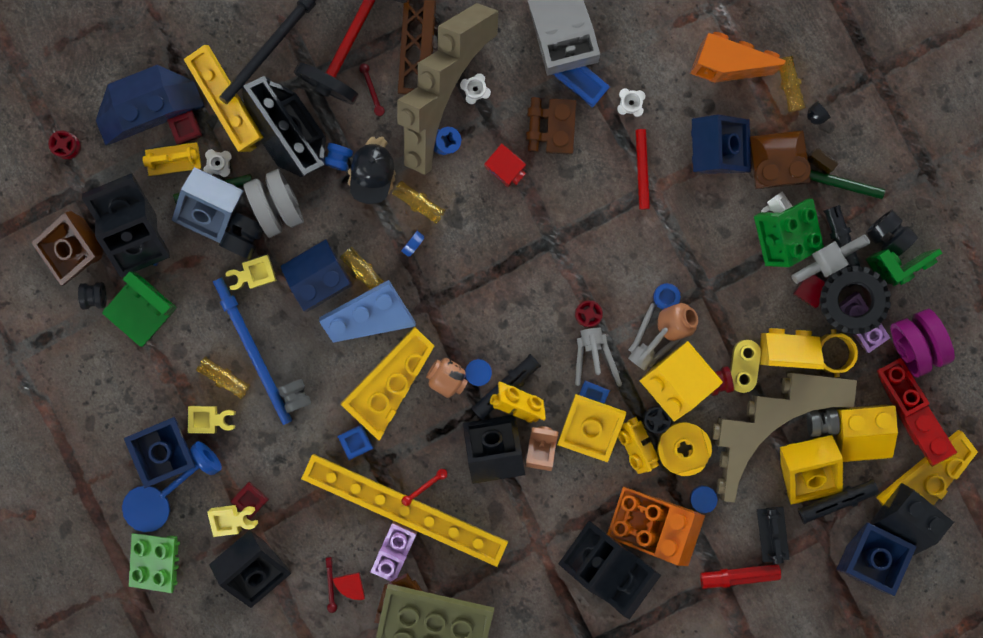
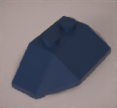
[96,65,205,146]

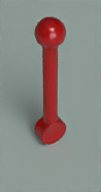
[401,469,447,506]

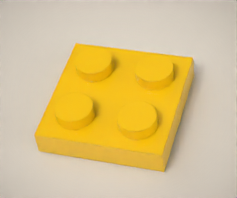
[557,394,626,463]

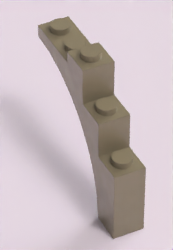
[397,3,498,175]
[712,373,857,503]

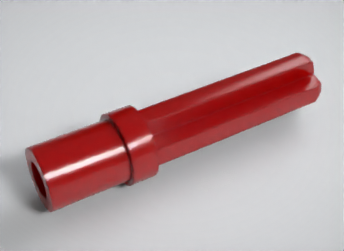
[700,564,781,589]

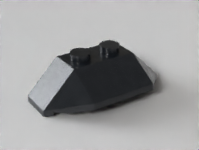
[241,76,326,177]

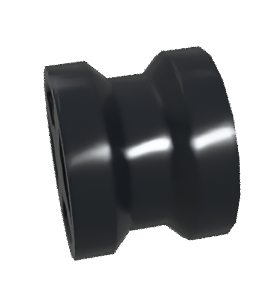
[78,282,107,310]
[642,406,671,434]

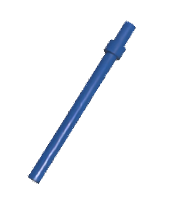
[213,277,293,425]

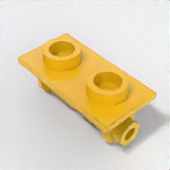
[143,142,202,176]
[490,381,546,423]
[618,417,659,474]

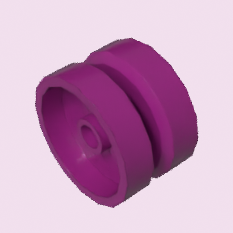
[890,308,955,377]

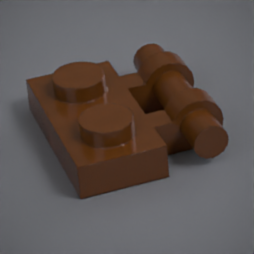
[526,97,576,155]

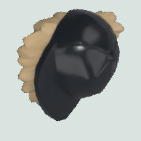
[348,137,396,204]

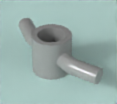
[792,234,870,284]

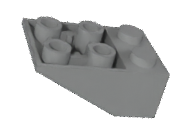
[527,0,600,76]

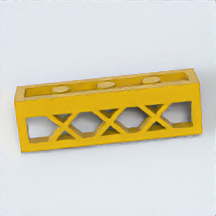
[183,45,264,152]

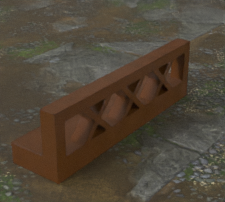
[398,0,436,95]

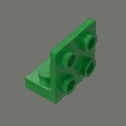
[754,199,824,267]
[865,248,942,286]
[102,271,177,347]

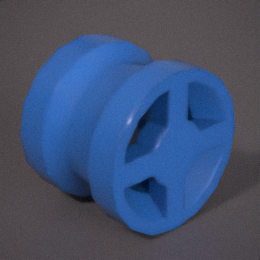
[433,127,462,155]
[324,143,354,172]

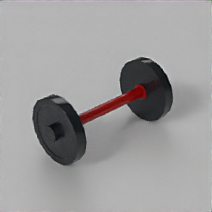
[294,0,408,105]

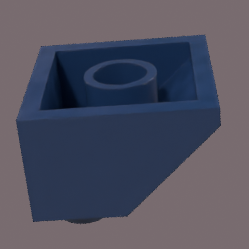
[691,114,751,174]
[280,239,353,312]
[124,417,196,489]
[836,522,917,596]

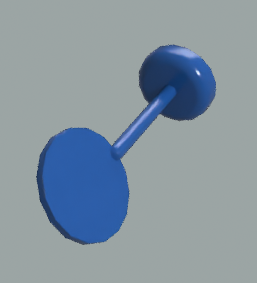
[122,441,222,532]

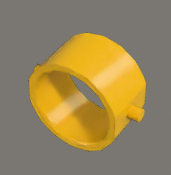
[820,329,858,377]

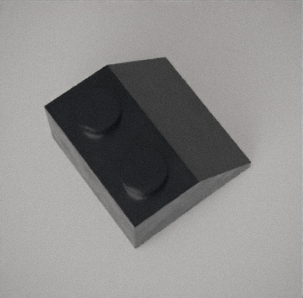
[463,415,525,484]
[870,483,954,556]
[209,530,291,608]

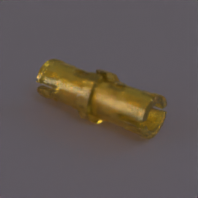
[779,56,806,112]
[392,181,446,224]
[340,247,384,290]
[196,357,251,400]

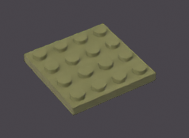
[376,584,494,638]

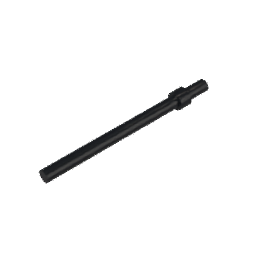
[219,0,316,104]

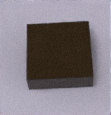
[807,148,838,174]

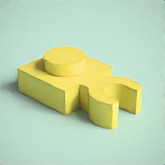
[225,255,277,290]
[188,406,236,434]
[207,505,258,537]

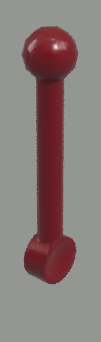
[359,63,385,117]
[326,557,337,613]

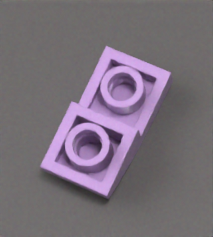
[839,292,890,353]
[371,521,418,581]

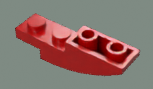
[877,358,957,467]

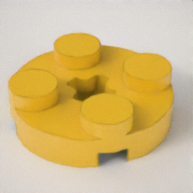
[657,422,712,476]

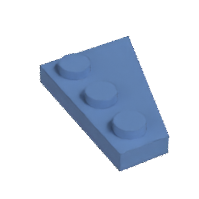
[319,280,416,343]

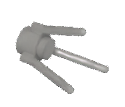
[628,303,681,371]
[575,328,622,387]

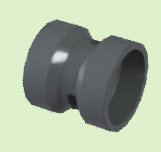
[277,379,312,413]
[807,408,840,437]

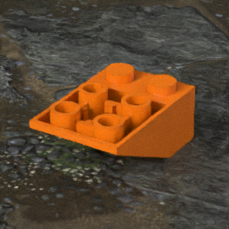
[690,32,786,83]
[607,487,705,566]

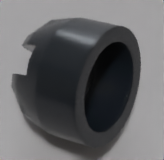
[807,101,831,125]

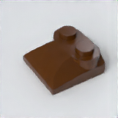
[750,130,811,190]
[31,211,103,286]

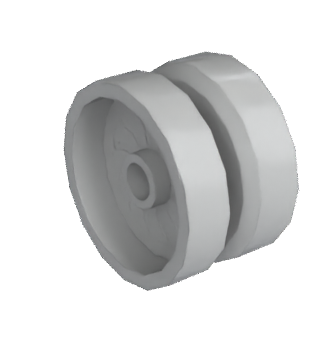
[244,168,304,238]

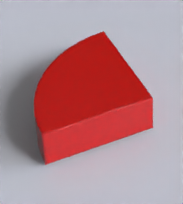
[333,572,365,600]

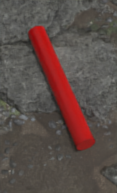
[635,129,650,210]

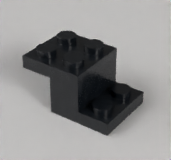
[82,173,170,278]
[558,521,661,620]

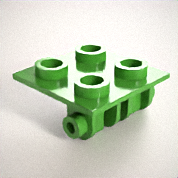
[129,533,180,593]

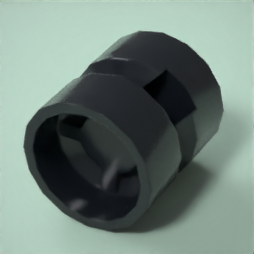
[866,209,918,257]
[219,212,264,260]

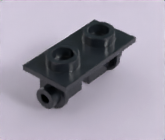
[756,506,790,564]

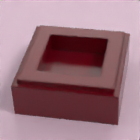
[167,110,203,145]
[792,275,825,309]
[231,481,269,520]

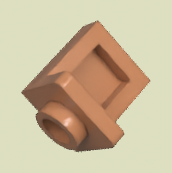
[525,426,559,471]

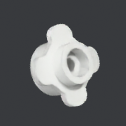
[460,74,491,104]
[617,88,645,117]
[204,149,232,177]

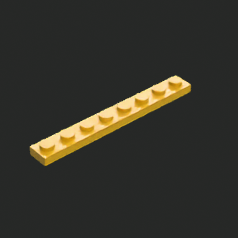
[301,454,508,567]

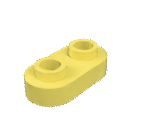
[730,340,761,393]

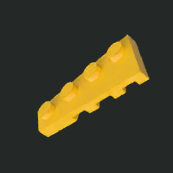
[340,327,434,441]
[876,430,978,506]

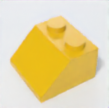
[759,328,824,370]
[639,341,723,422]
[836,404,898,462]
[780,435,843,505]

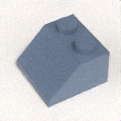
[171,167,243,243]

